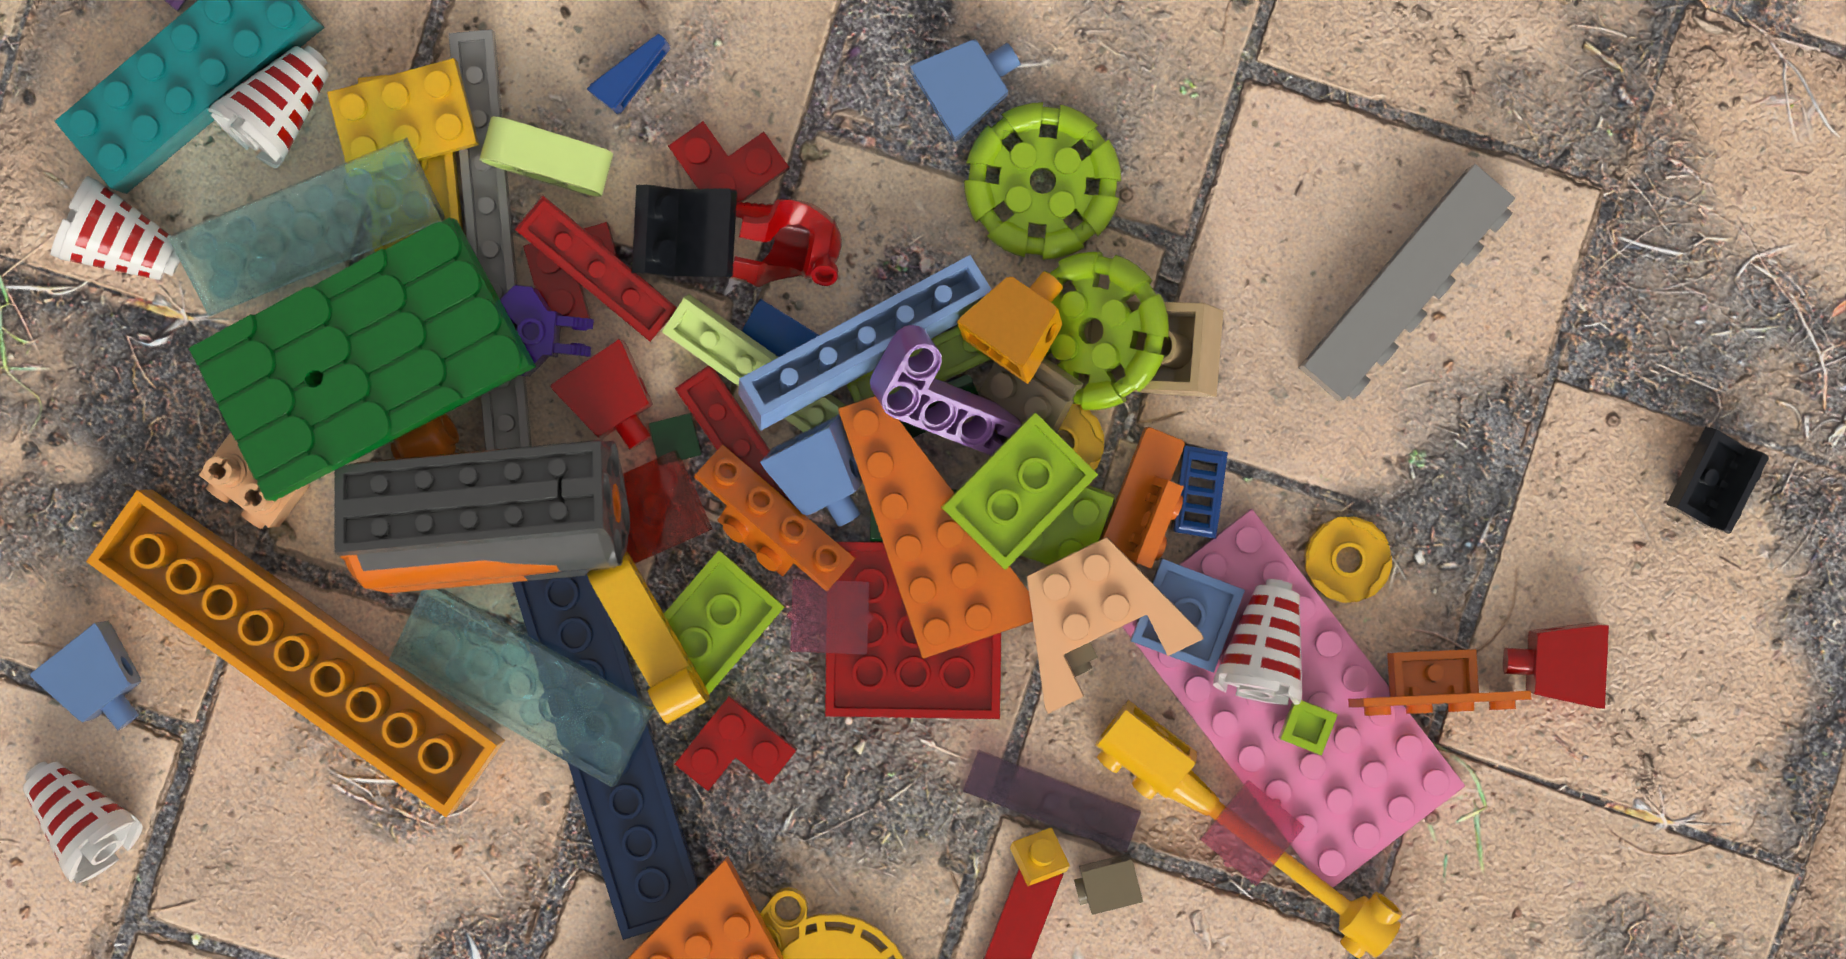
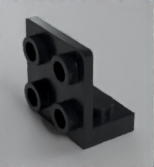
[632,185,737,278]

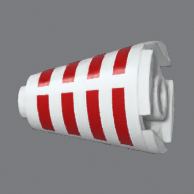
[208,45,329,168]
[50,176,183,280]
[1213,579,1302,705]
[23,762,143,883]

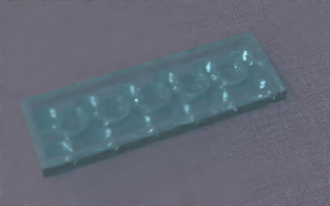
[168,137,446,316]
[389,588,655,787]

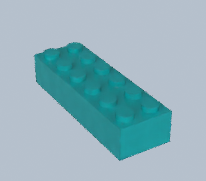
[55,0,325,194]

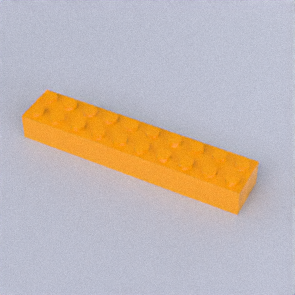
[86,489,505,817]

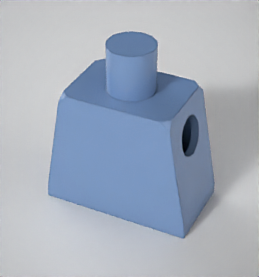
[910,39,1021,143]
[760,414,863,527]
[30,621,141,731]

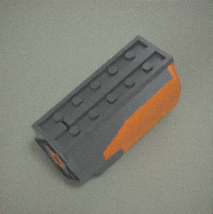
[334,440,630,593]

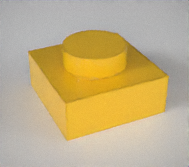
[1010,827,1070,886]

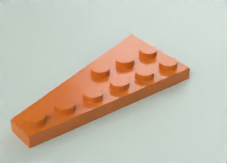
[838,396,1033,659]
[626,855,784,959]

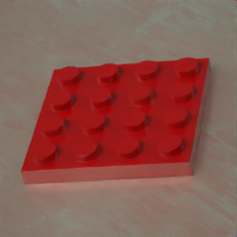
[825,541,1001,719]

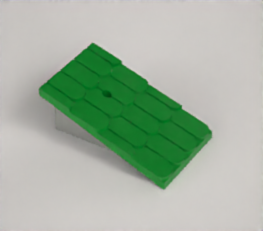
[189,217,536,501]

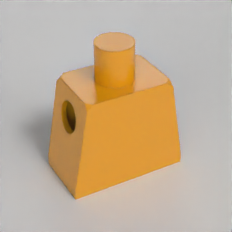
[957,271,1063,384]

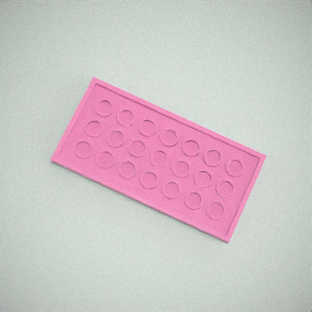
[1122,509,1465,887]

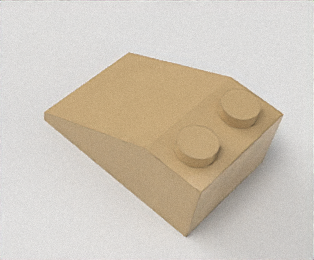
[1078,301,1224,397]

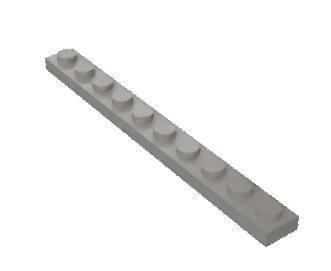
[448,29,532,450]

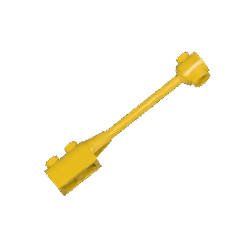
[1095,700,1403,958]

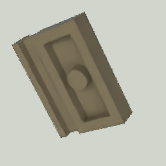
[979,357,1083,433]

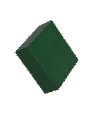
[649,413,703,466]

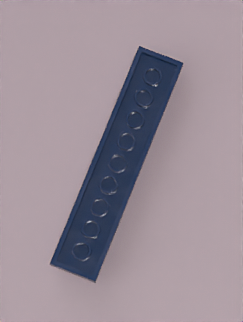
[512,574,699,940]

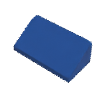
[742,299,819,357]

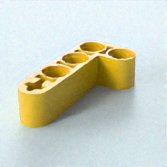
[587,551,710,724]

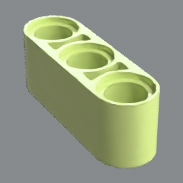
[479,116,613,197]

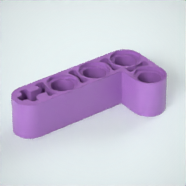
[870,325,1022,455]

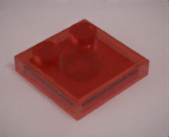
[623,450,713,564]

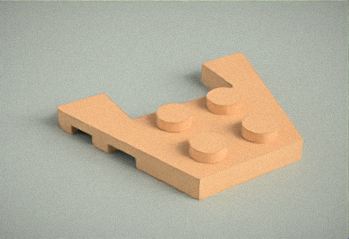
[1027,537,1204,714]

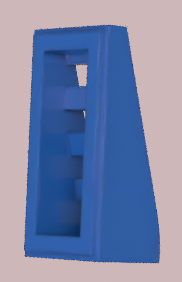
[587,34,671,115]
[1171,445,1228,539]

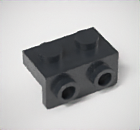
[1666,426,1769,534]

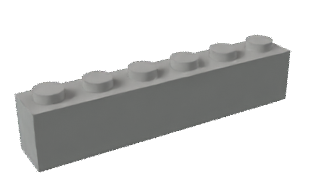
[1298,164,1515,401]

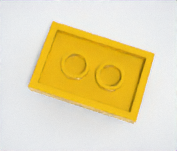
[327,58,479,179]

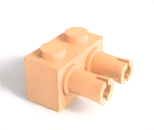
[199,433,310,529]

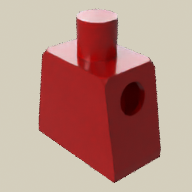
[550,339,653,450]
[1503,622,1609,709]

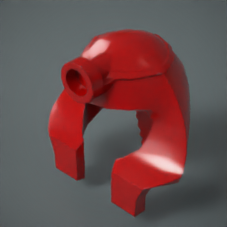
[732,199,842,287]

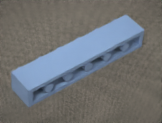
[738,255,992,431]

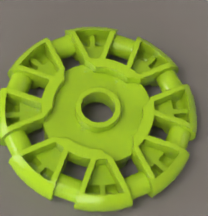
[964,102,1121,260]
[1044,252,1169,410]

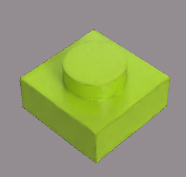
[1278,700,1338,756]

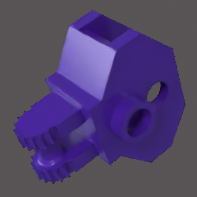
[500,285,594,377]

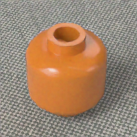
[390,413,459,459]

